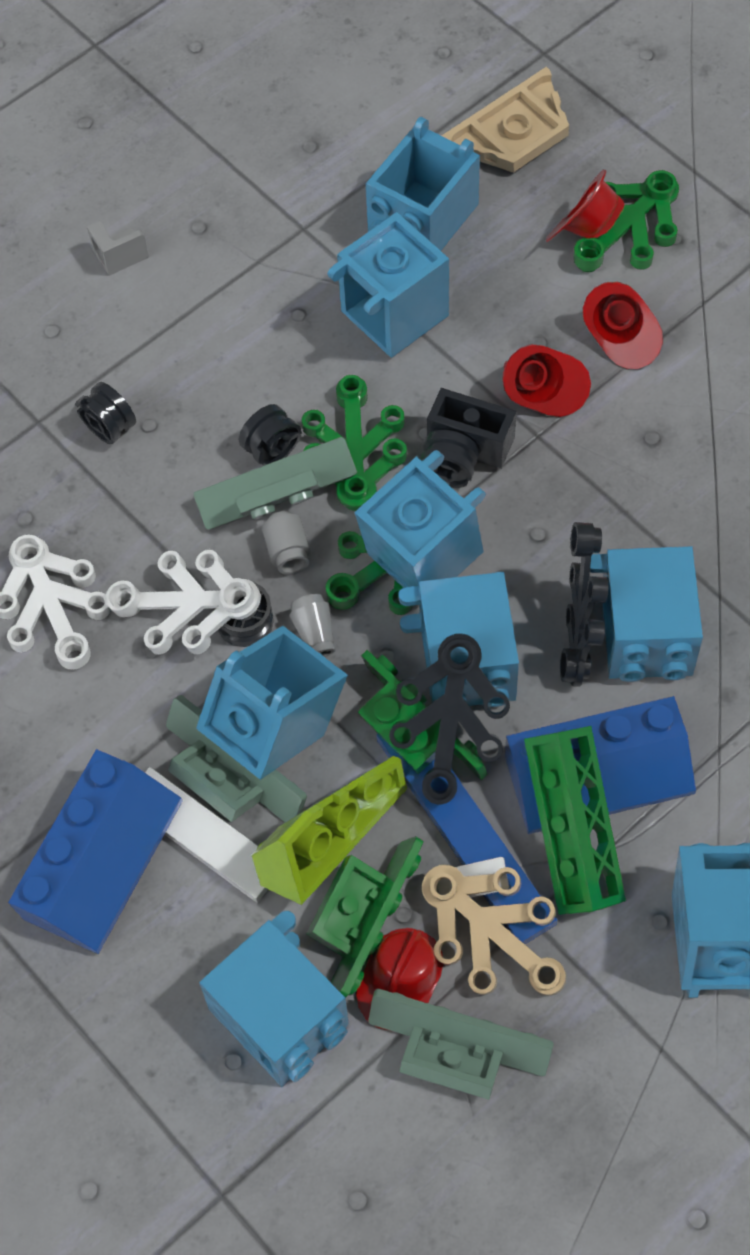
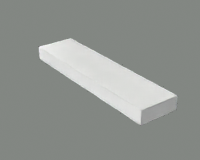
[145,767,269,903]

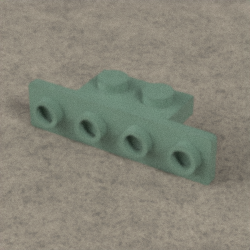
[194,437,357,530]
[166,695,307,822]
[369,989,554,1100]

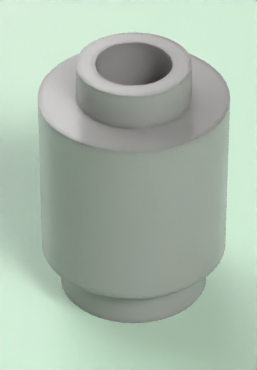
[262,511,311,575]

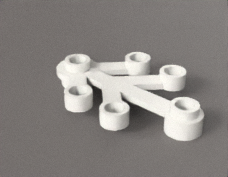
[0,535,111,669]
[105,550,261,655]

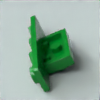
[358,650,488,780]
[306,836,424,998]

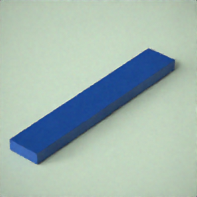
[376,734,557,944]

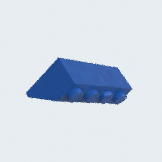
[505,696,696,834]
[8,749,183,954]

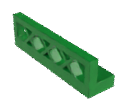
[524,726,626,915]

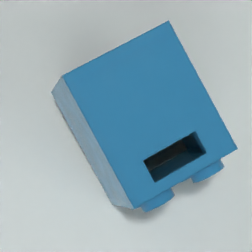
[366,117,480,251]
[327,212,449,358]
[354,450,486,588]
[590,546,703,682]
[399,572,519,707]
[196,626,348,780]
[672,843,750,998]
[199,911,349,1087]

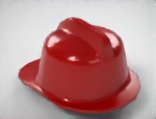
[546,169,624,242]
[583,281,663,369]
[502,344,591,417]
[356,928,444,1031]

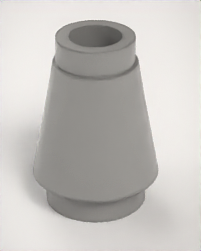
[289,594,335,657]

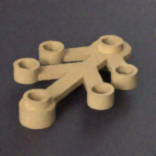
[422,865,567,996]

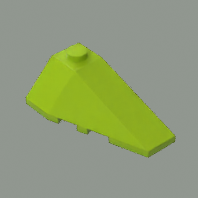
[251,756,407,905]

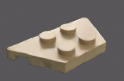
[441,67,569,173]

